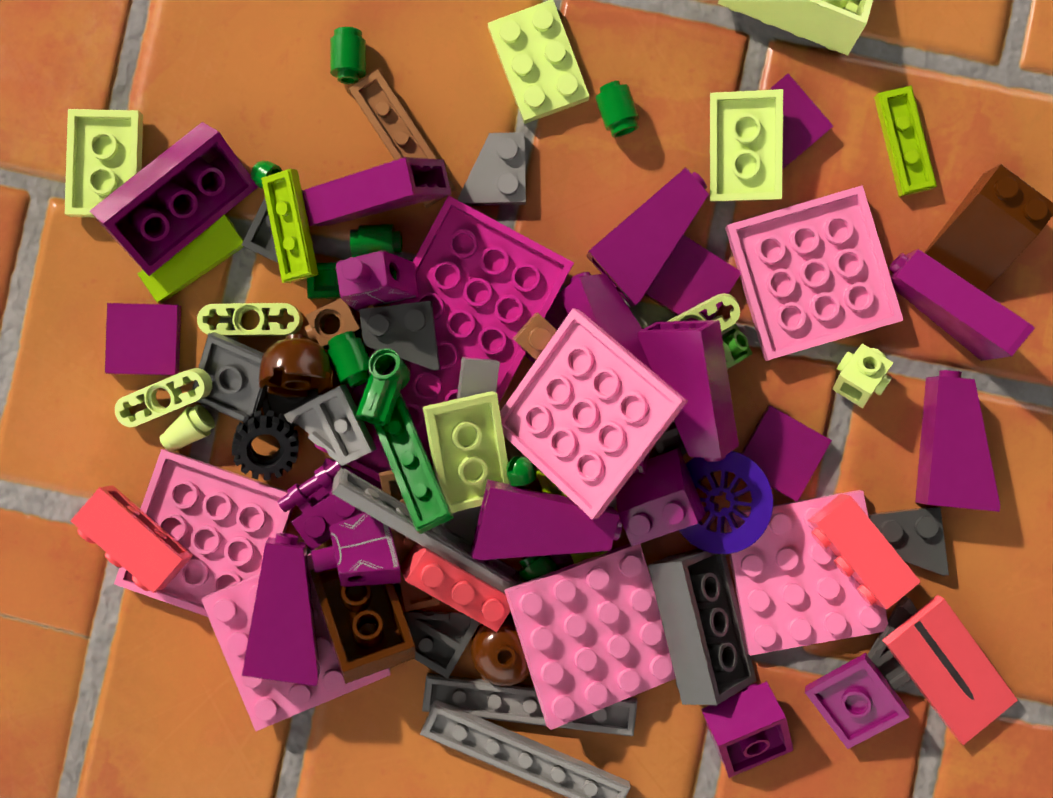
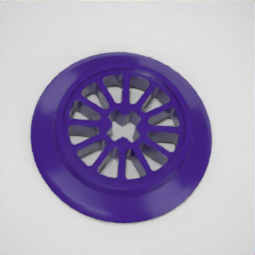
[679,451,773,554]

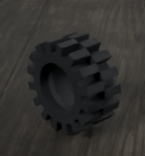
[232,410,299,480]

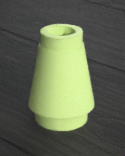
[160,404,215,452]

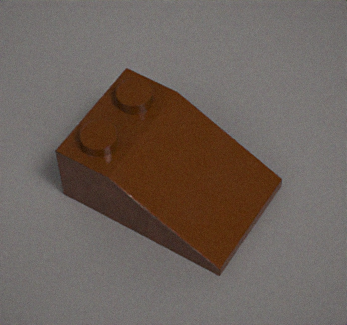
[924,164,1053,292]
[310,568,415,684]

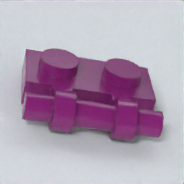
[277,461,364,551]

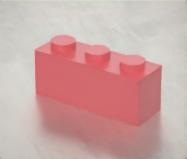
[70,485,193,593]
[807,494,921,610]
[400,542,511,632]

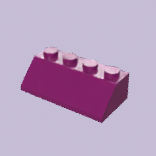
[90,122,258,276]

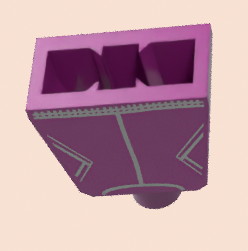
[336,251,419,311]
[311,512,401,587]

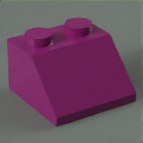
[616,448,706,546]
[701,681,794,778]

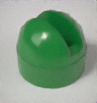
[251,160,282,189]
[506,456,537,487]

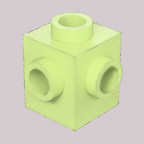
[832,343,894,408]

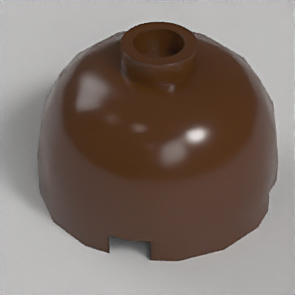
[259,334,333,398]
[470,613,530,686]

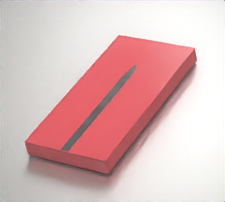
[882,595,1018,745]

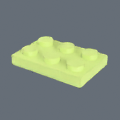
[488,0,590,124]
[710,89,783,202]
[64,109,143,217]
[423,391,509,513]

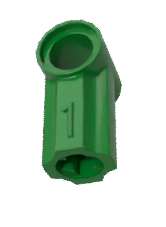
[356,348,410,427]

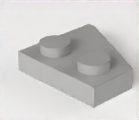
[458,132,526,206]
[284,384,377,466]

